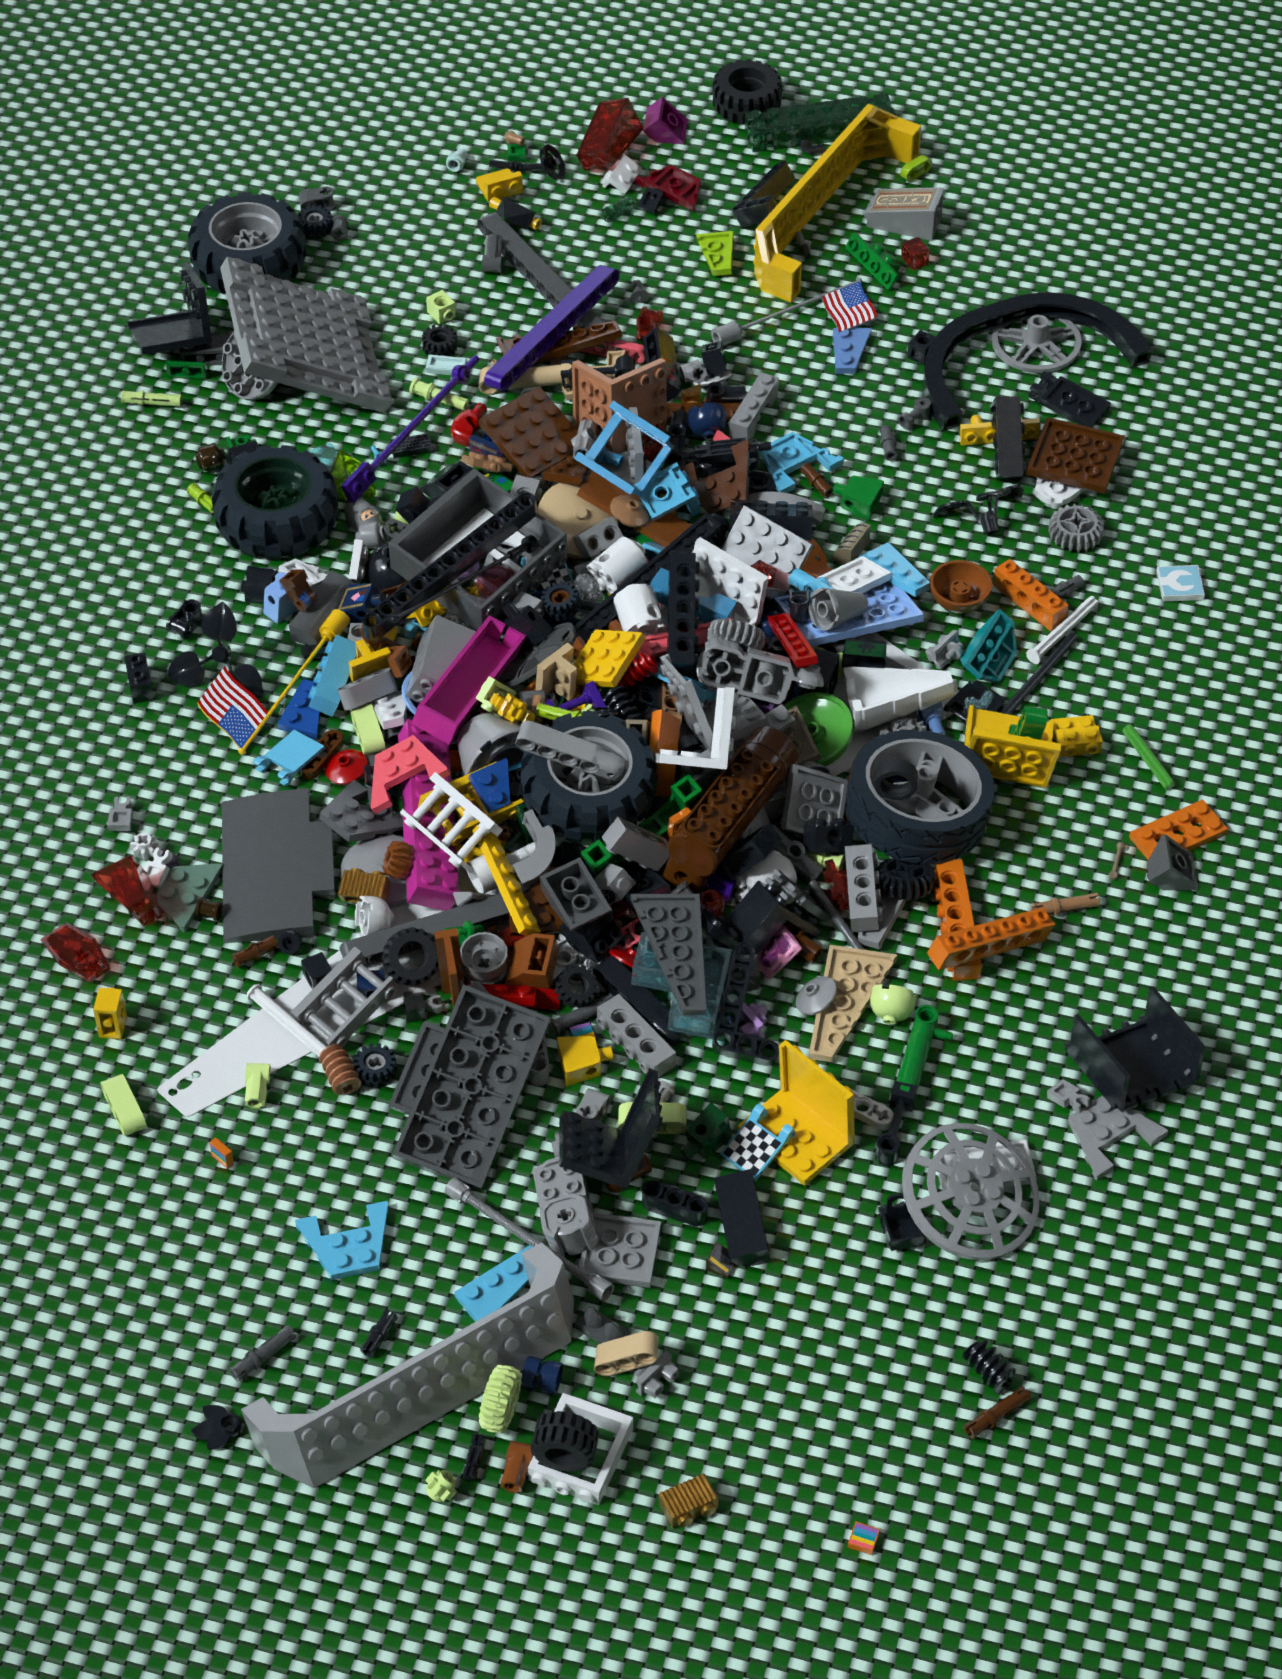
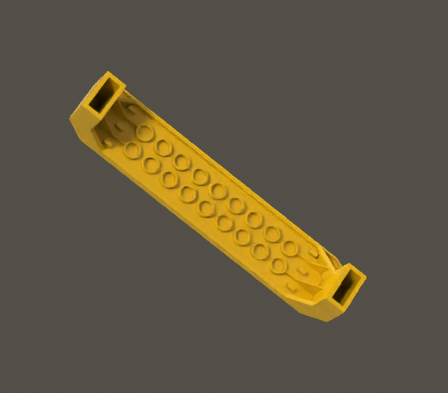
[753,104,922,303]

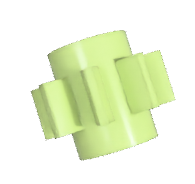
[426,1470,457,1502]

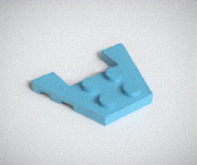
[760,432,844,493]
[295,1201,389,1280]

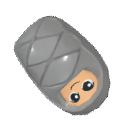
[344,498,383,532]

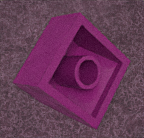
[643,97,688,144]

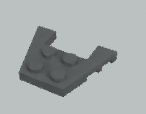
[319,780,403,842]

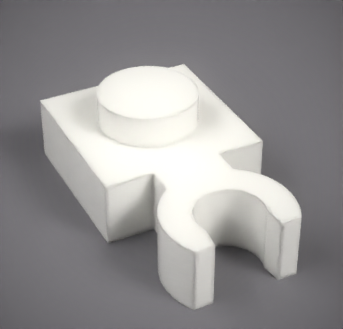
[139,848,172,888]

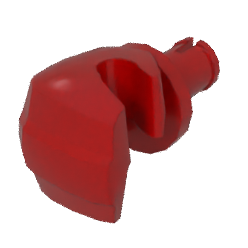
[450,403,487,447]

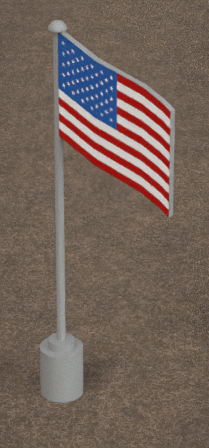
[711,278,877,346]

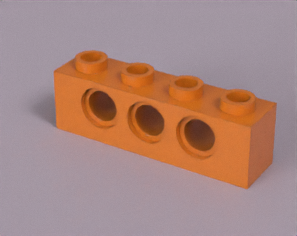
[993,559,1069,632]

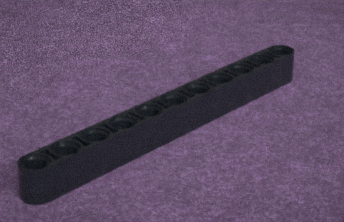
[362,492,537,641]

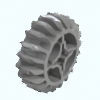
[1048,504,1104,553]
[707,618,765,652]

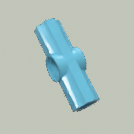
[789,568,833,602]

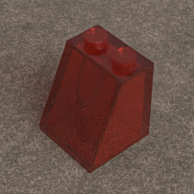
[91,855,163,926]

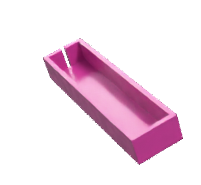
[411,615,526,744]

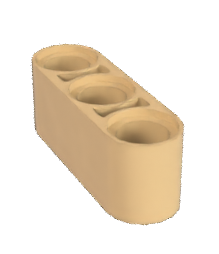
[594,1331,659,1376]

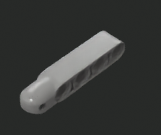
[515,721,625,779]

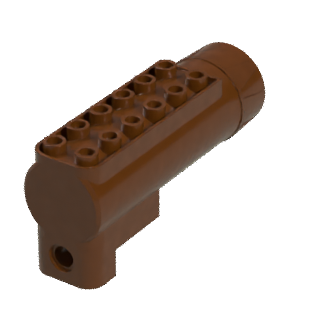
[664,726,798,894]

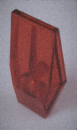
[40,922,110,983]

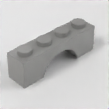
[729,372,779,440]

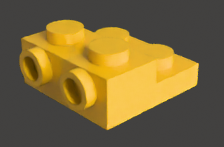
[1051,715,1103,757]

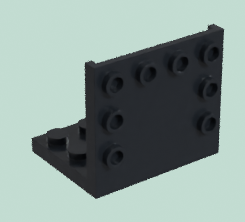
[127,262,212,356]
[559,1068,663,1189]

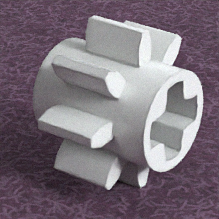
[130,832,158,860]

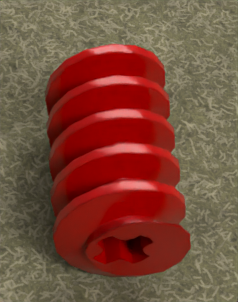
[617,647,658,690]

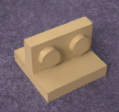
[536,643,577,701]

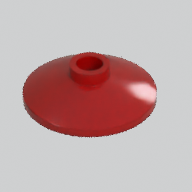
[325,749,368,785]
[609,947,650,974]

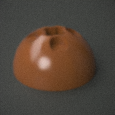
[930,560,992,614]

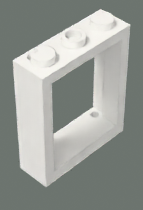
[528,1393,633,1505]

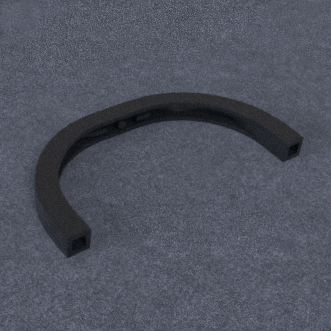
[922,292,1152,431]

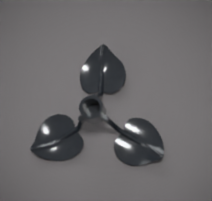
[933,485,1023,535]
[168,602,264,698]

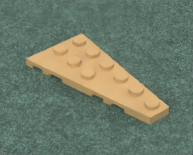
[809,945,897,1062]

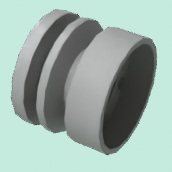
[460,932,508,986]

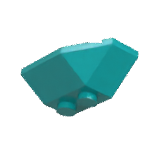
[960,609,1017,683]

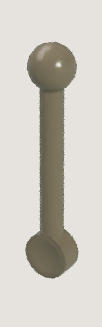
[1109,842,1125,880]

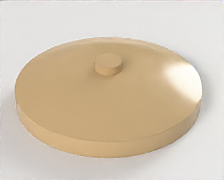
[537,482,618,559]

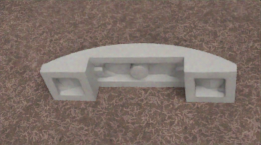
[748,492,825,525]

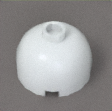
[355,896,394,937]

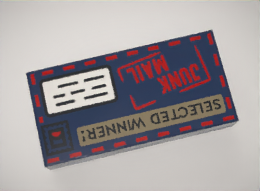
[469,434,507,462]

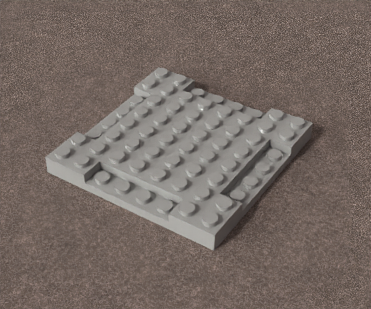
[220,256,393,413]

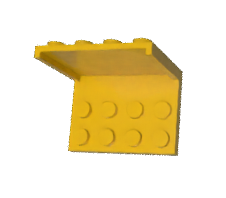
[964,705,1061,788]
[737,1040,855,1186]

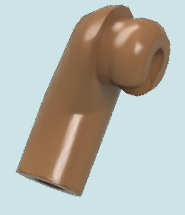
[504,131,525,146]

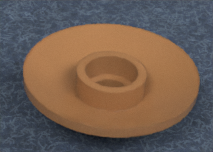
[610,495,649,527]

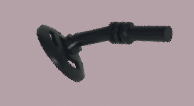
[489,144,565,180]

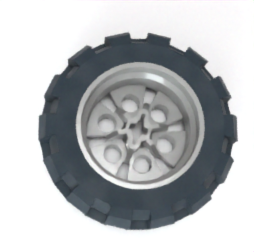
[188,192,306,294]
[521,711,657,843]

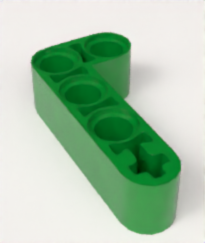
[1008,706,1048,740]

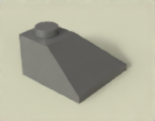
[1147,834,1198,890]

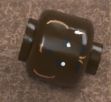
[195,443,226,472]

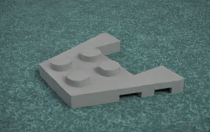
[1068,1096,1168,1181]

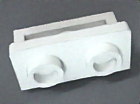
[602,154,642,194]

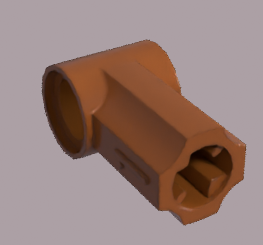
[501,1440,533,1494]

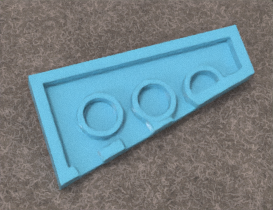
[858,542,930,597]

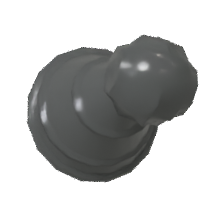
[630,280,649,304]

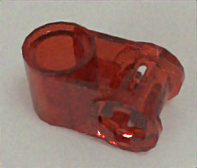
[636,306,663,341]

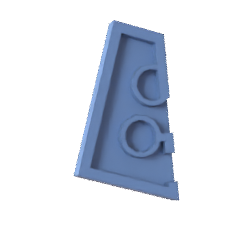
[833,328,872,374]

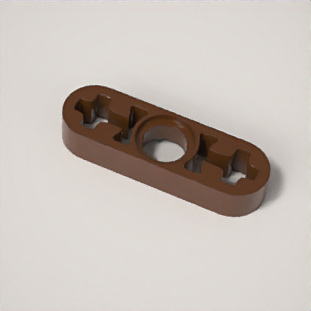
[300,730,344,780]

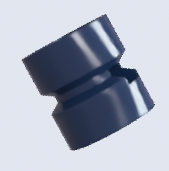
[521,1355,563,1395]

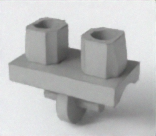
[926,630,964,669]
[634,1351,679,1398]

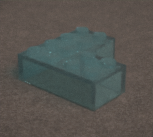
[631,932,732,1039]

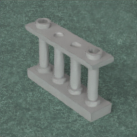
[291,947,398,1047]

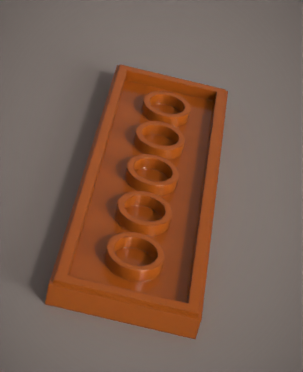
[577,471,691,547]

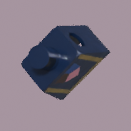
[338,583,387,628]

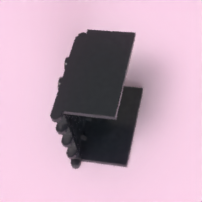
[1064,986,1205,1112]

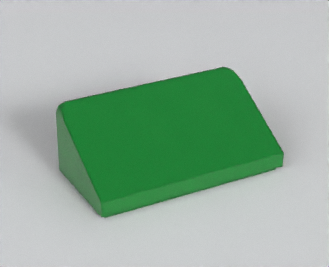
[166,361,208,379]

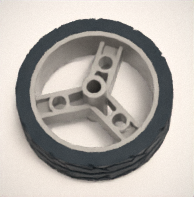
[845,730,995,864]

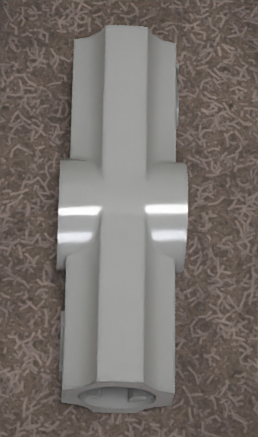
[571,419,598,462]

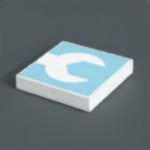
[1156,565,1205,602]

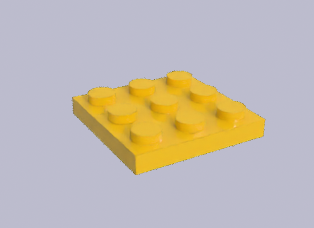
[573,629,646,687]

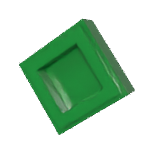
[507,144,527,162]

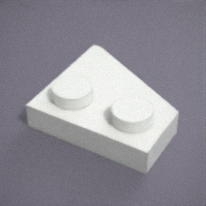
[349,539,368,584]
[279,559,327,591]

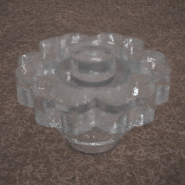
[570,573,604,617]

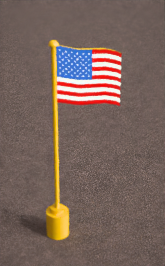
[197,609,350,755]

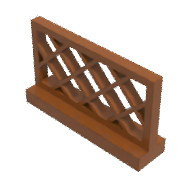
[434,928,465,1008]

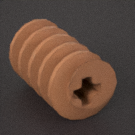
[319,1044,361,1095]

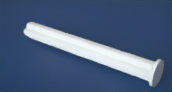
[1026,596,1098,664]
[246,984,328,1057]

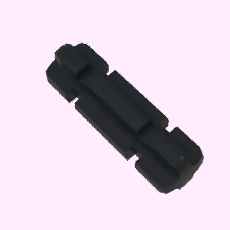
[463,1433,486,1482]

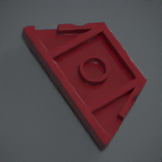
[635,165,701,211]

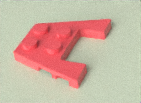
[371,735,451,814]

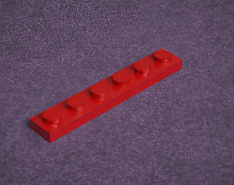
[768,613,818,668]

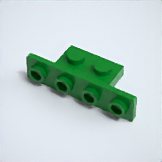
[845,232,901,290]

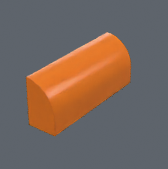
[649,710,681,798]

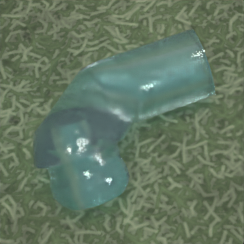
[964,690,994,710]

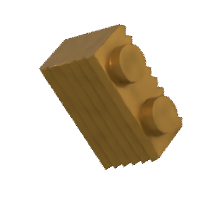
[338,868,391,903]
[659,1473,719,1529]

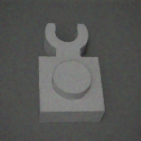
[108,797,133,831]
[1047,1079,1090,1113]

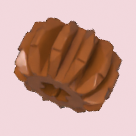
[382,841,415,879]

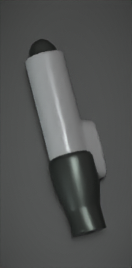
[795,231,811,258]

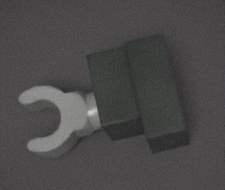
[403,991,442,1023]

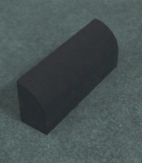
[714,1169,772,1266]

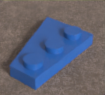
[277,679,320,740]

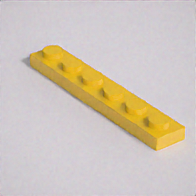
[472,825,541,936]

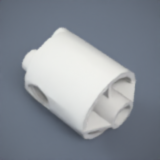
[587,536,648,594]
[614,584,667,636]
[734,850,797,902]

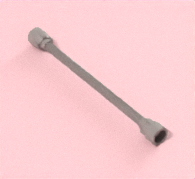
[445,1177,614,1301]

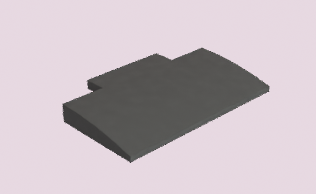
[222,788,335,943]
[389,985,551,1190]

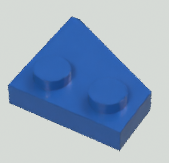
[468,758,510,813]

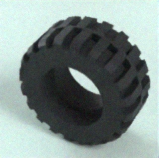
[713,59,782,125]

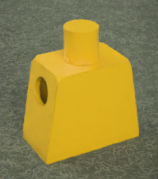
[557,1036,613,1086]

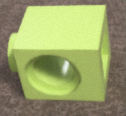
[426,290,456,324]

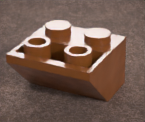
[505,933,560,989]

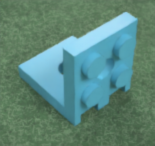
[633,462,701,521]

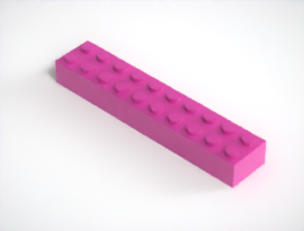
[398,719,459,911]

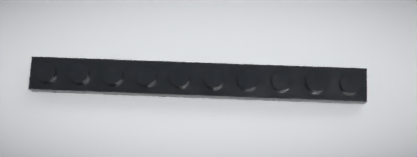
[568,513,721,643]

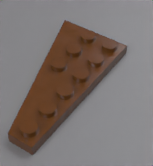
[496,321,622,365]

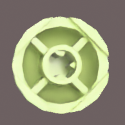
[870,984,917,1025]

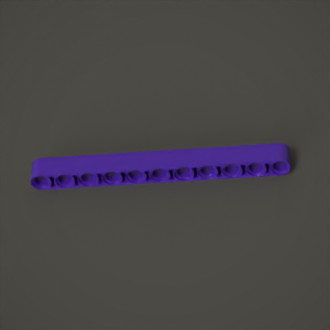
[484,265,620,391]

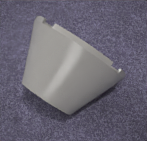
[457,713,524,776]

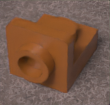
[388,645,413,678]

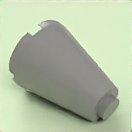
[809,588,868,631]

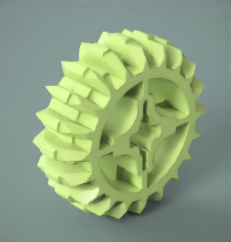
[479,1365,522,1433]

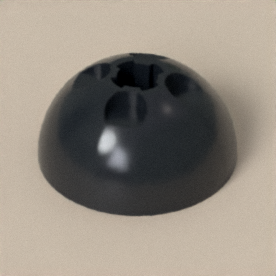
[365,543,408,591]

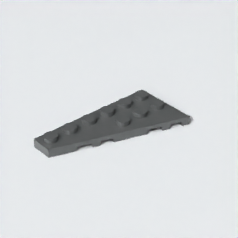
[630,894,707,1015]

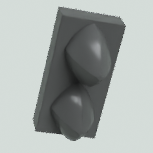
[576,1307,630,1344]

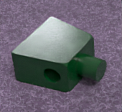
[680,1103,732,1160]

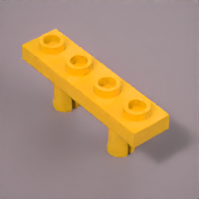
[959,415,1041,446]

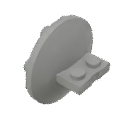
[222,331,278,400]

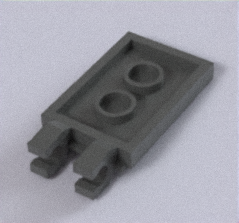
[765,869,831,923]

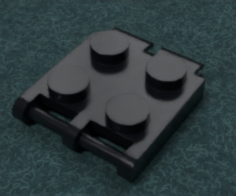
[943,680,1004,722]

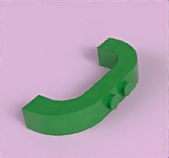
[581,774,703,875]

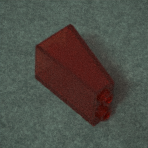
[576,98,644,171]

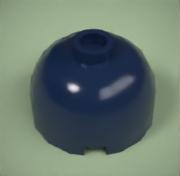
[687,403,728,440]

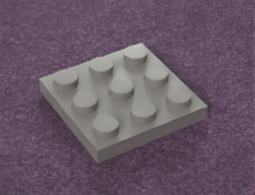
[781,764,848,838]
[578,1213,661,1288]

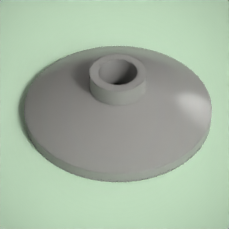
[796,976,837,1015]

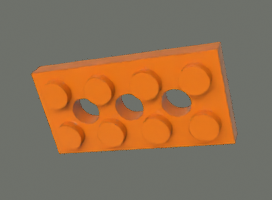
[1129,799,1228,860]

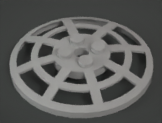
[902,1123,1039,1260]

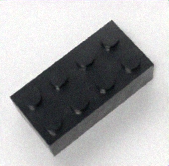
[729,500,813,541]

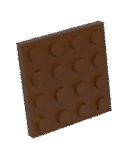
[478,386,578,479]
[1026,417,1125,493]

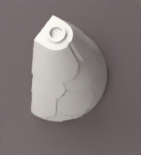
[843,667,957,732]

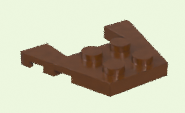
[679,440,751,515]

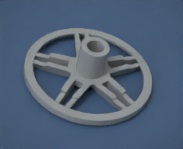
[992,315,1082,373]

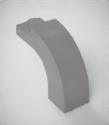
[512,809,555,892]

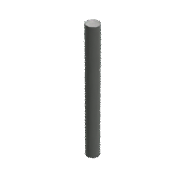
[808,880,864,950]

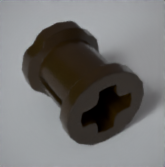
[195,897,223,921]

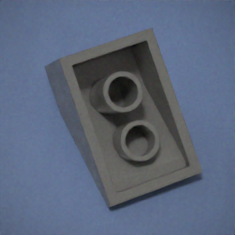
[540,857,612,931]

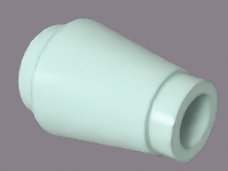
[446,148,467,172]

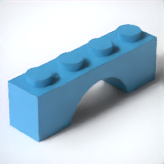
[650,568,737,623]

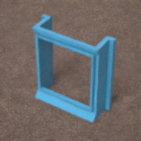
[574,401,675,497]

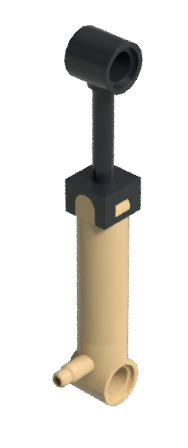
[479,355,635,395]

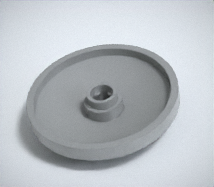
[340,835,407,908]

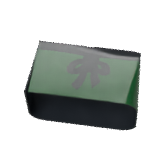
[842,638,887,669]

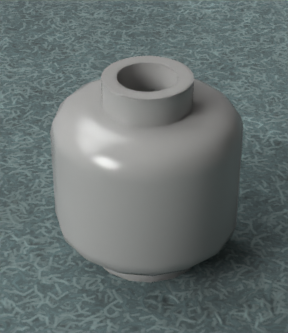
[355,521,387,550]

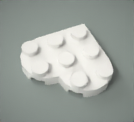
[1034,476,1087,509]

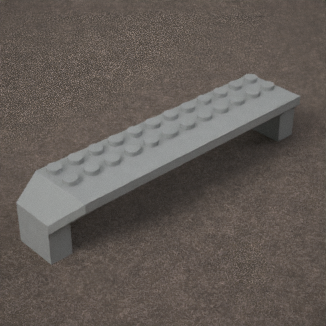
[241,1242,574,1488]

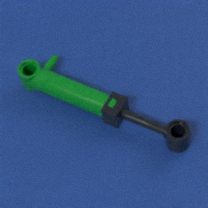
[875,1005,953,1166]

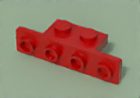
[469,983,560,1010]

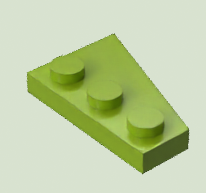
[696,231,734,276]

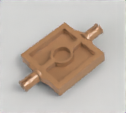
[461,452,512,472]

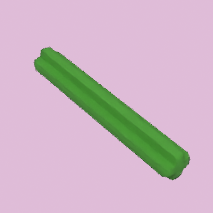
[1122,724,1175,790]

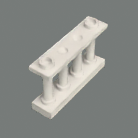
[400,772,503,871]

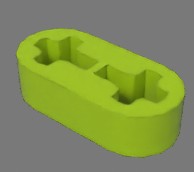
[900,155,932,182]

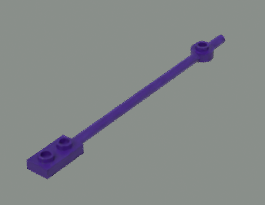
[341,355,480,503]

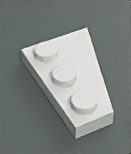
[369,692,409,730]

